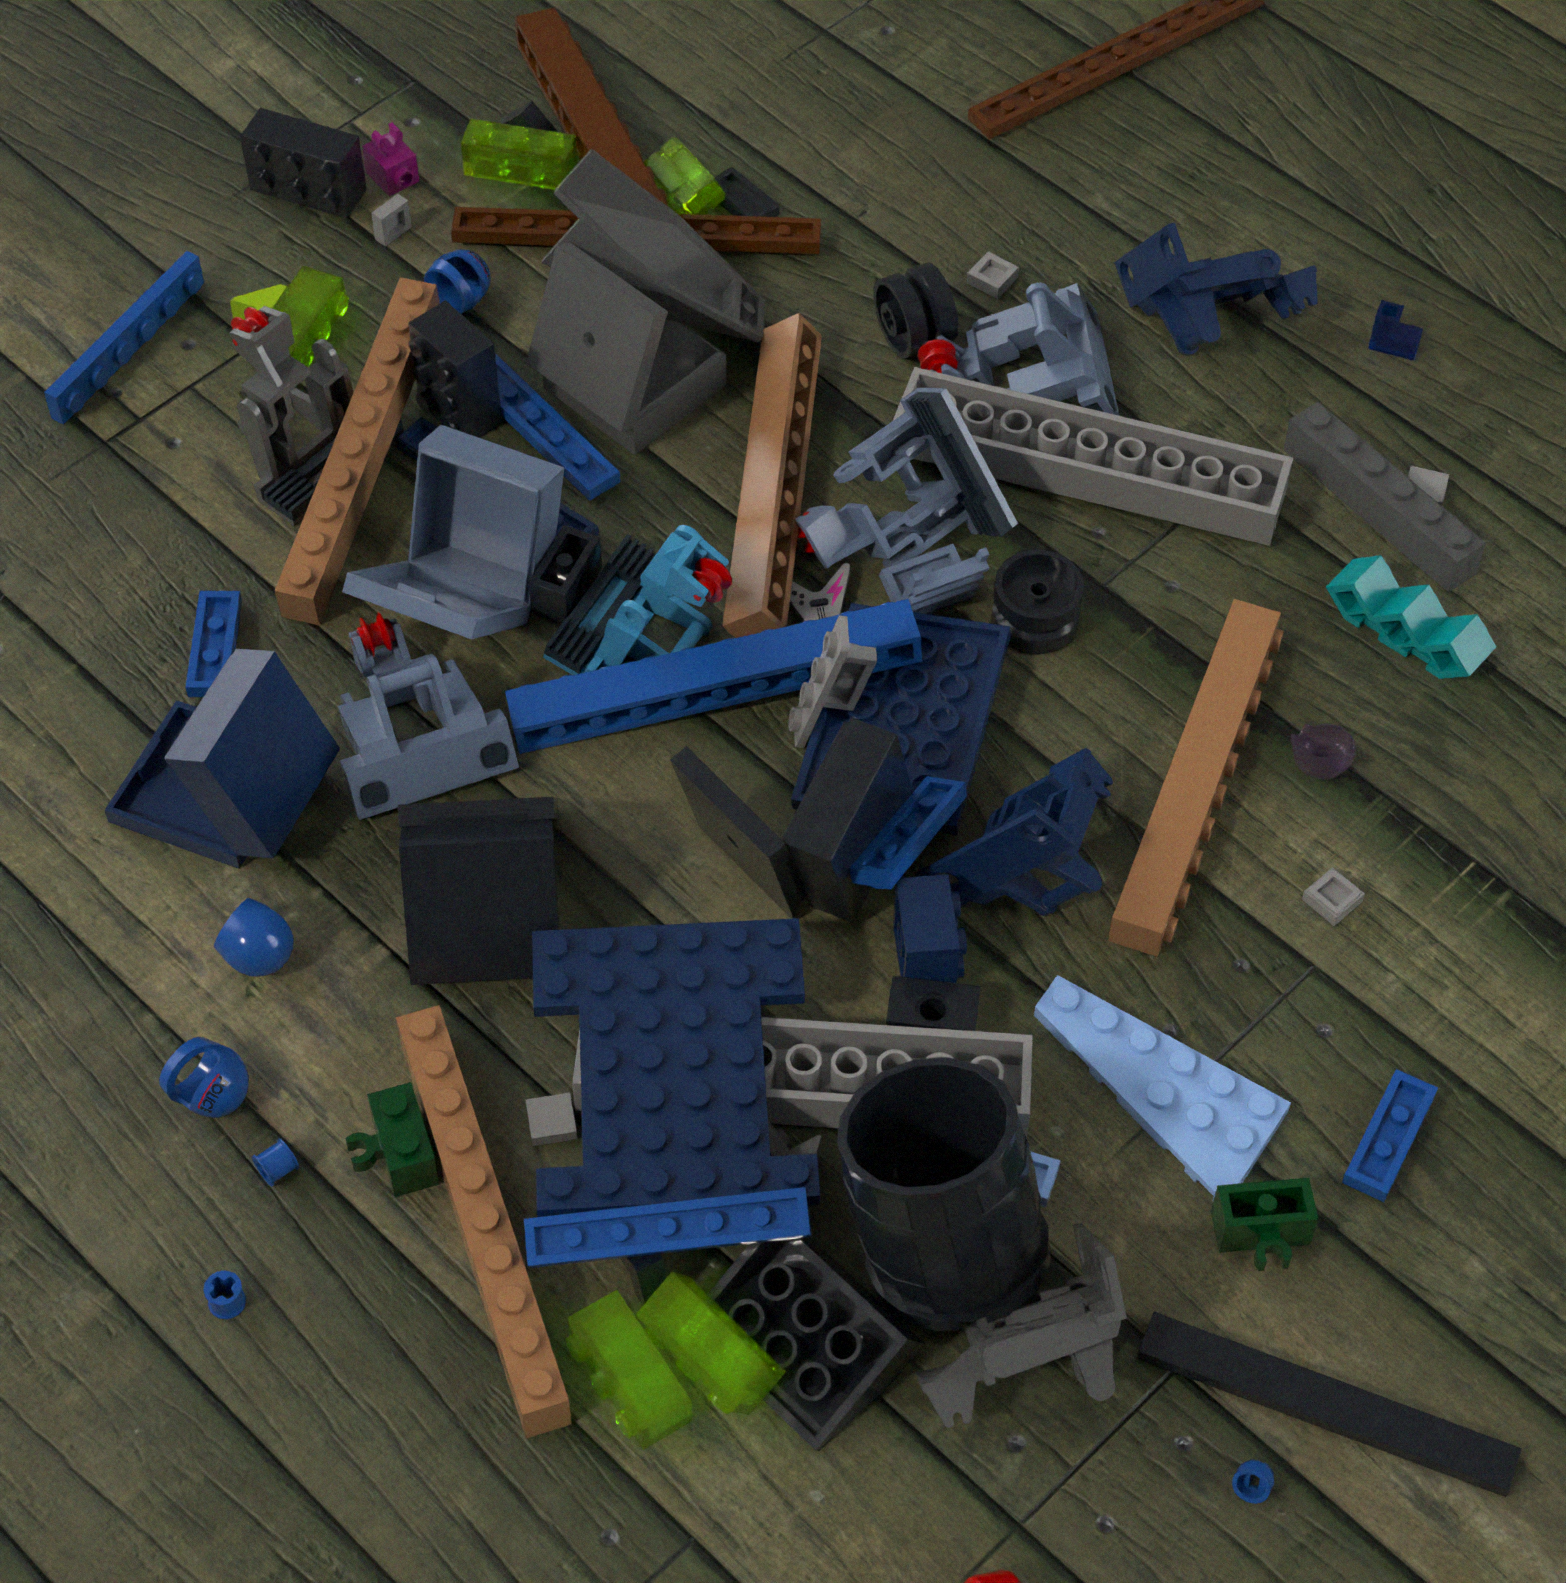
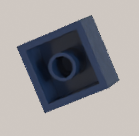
[893,874,967,983]

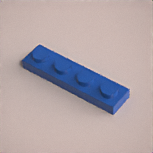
[849,776,967,890]

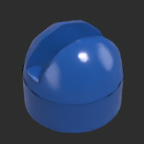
[1232,1459,1274,1503]

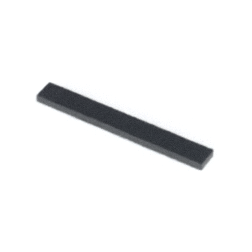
[1137,1312,1522,1497]

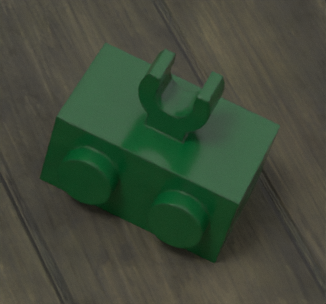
[345,1082,439,1197]
[1211,1178,1319,1271]

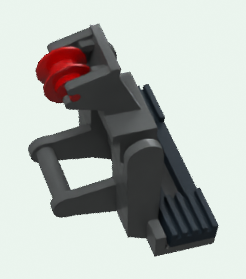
[229,306,403,526]

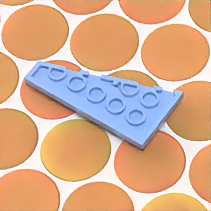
[1034,975,1291,1200]

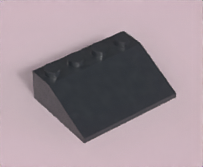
[684,1237,925,1451]

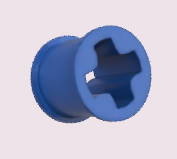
[252,1138,299,1187]
[204,1271,246,1319]

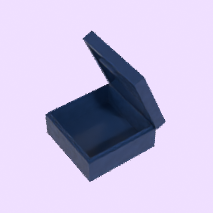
[105,649,340,869]

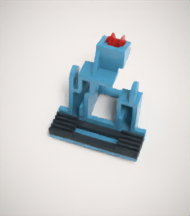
[543,525,732,675]

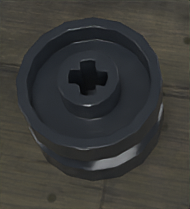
[873,262,959,358]
[991,549,1084,654]

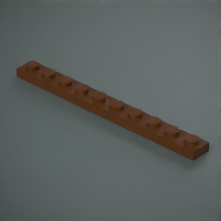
[968,0,1264,140]
[451,207,821,254]

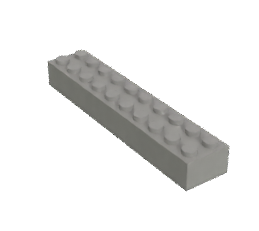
[893,367,1294,546]
[572,1017,1033,1137]

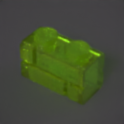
[644,137,726,215]

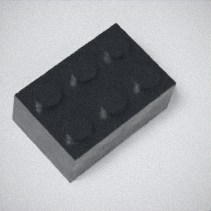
[240,107,367,218]
[408,300,502,438]

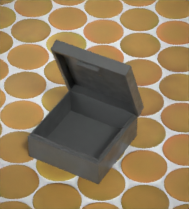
[526,242,726,455]

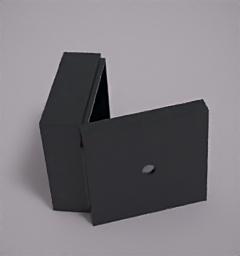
[670,717,913,923]
[398,797,560,985]

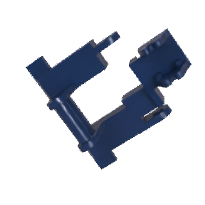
[1114,222,1318,356]
[916,748,1113,916]

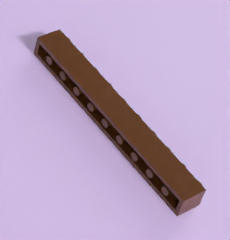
[515,7,676,213]

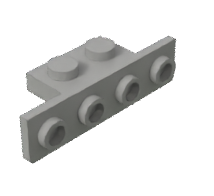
[788,615,877,748]

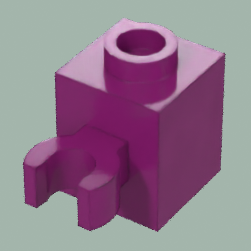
[362,122,420,197]

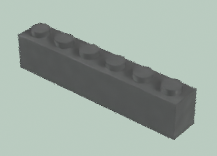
[1283,402,1486,593]

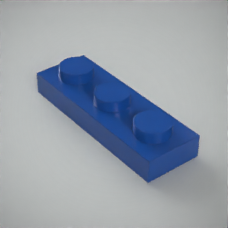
[185,591,242,697]
[1342,1069,1438,1202]

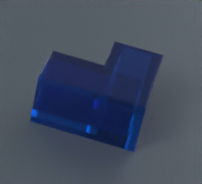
[1368,300,1423,361]

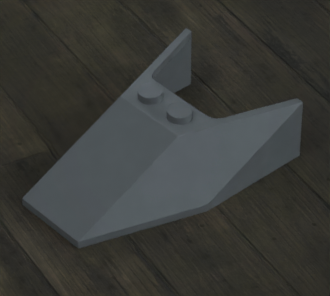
[542,148,765,342]

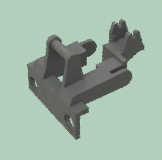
[916,1223,1127,1428]

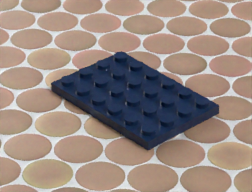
[791,603,1011,836]

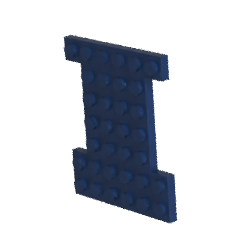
[532,918,820,1217]

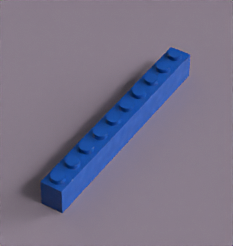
[505,599,922,754]

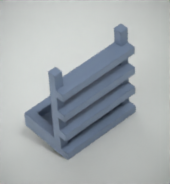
[879,544,989,614]

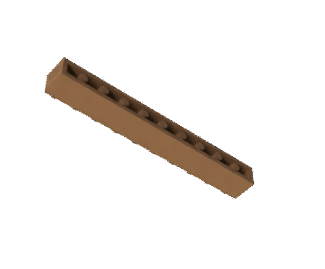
[274,277,440,625]
[723,313,822,638]
[1108,599,1284,957]
[396,1005,572,1439]

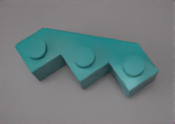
[1326,555,1496,679]

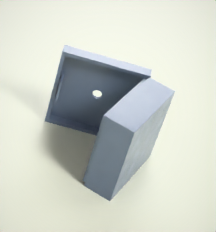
[342,425,564,639]

